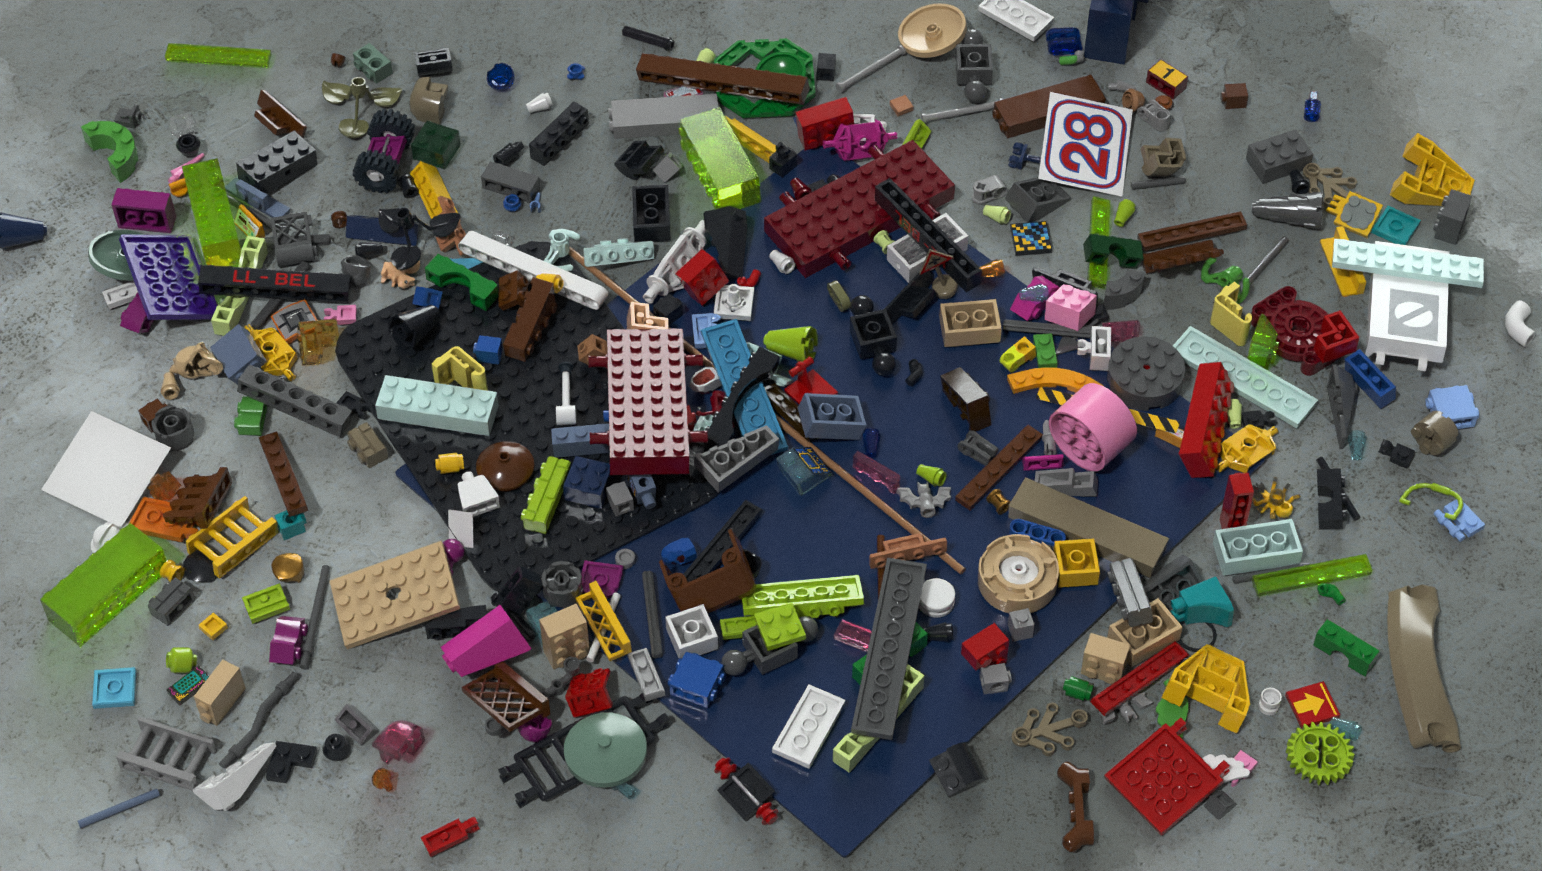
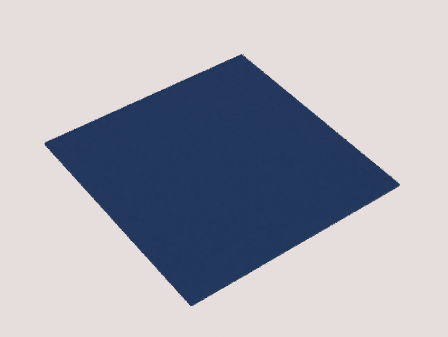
[395,145,1266,858]

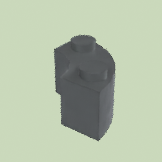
[1104,269,1146,310]

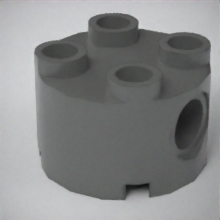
[541,561,583,608]

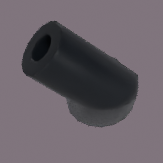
[905,359,923,386]

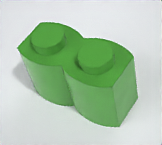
[234,396,267,435]

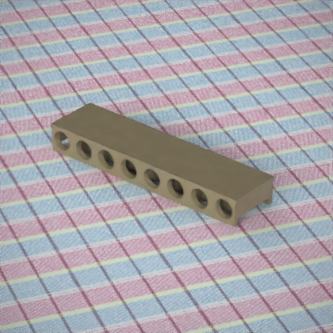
[1008,477,1169,578]

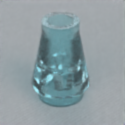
[1019,284,1048,302]
[1348,430,1367,460]
[1330,717,1362,741]

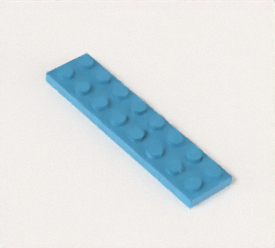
[701,319,788,455]

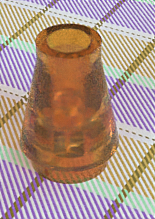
[980,259,1005,277]

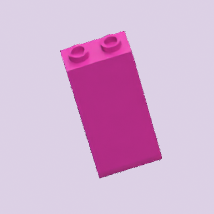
[441,605,531,677]

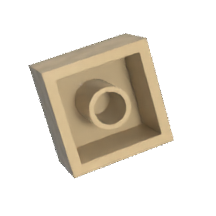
[1081,633,1130,684]

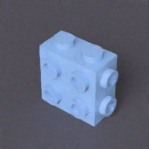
[1425,385,1479,429]

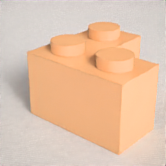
[627,302,669,329]

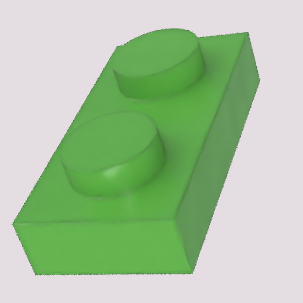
[1033,333,1057,368]

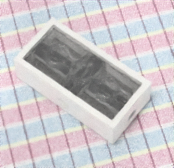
[887,213,968,283]

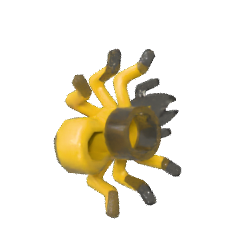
[1252,477,1301,519]

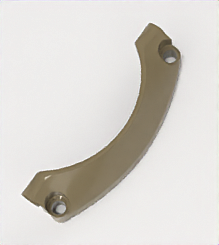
[1387,585,1461,753]

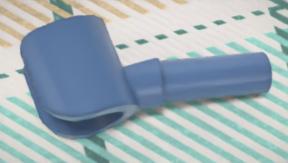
[530,192,541,213]

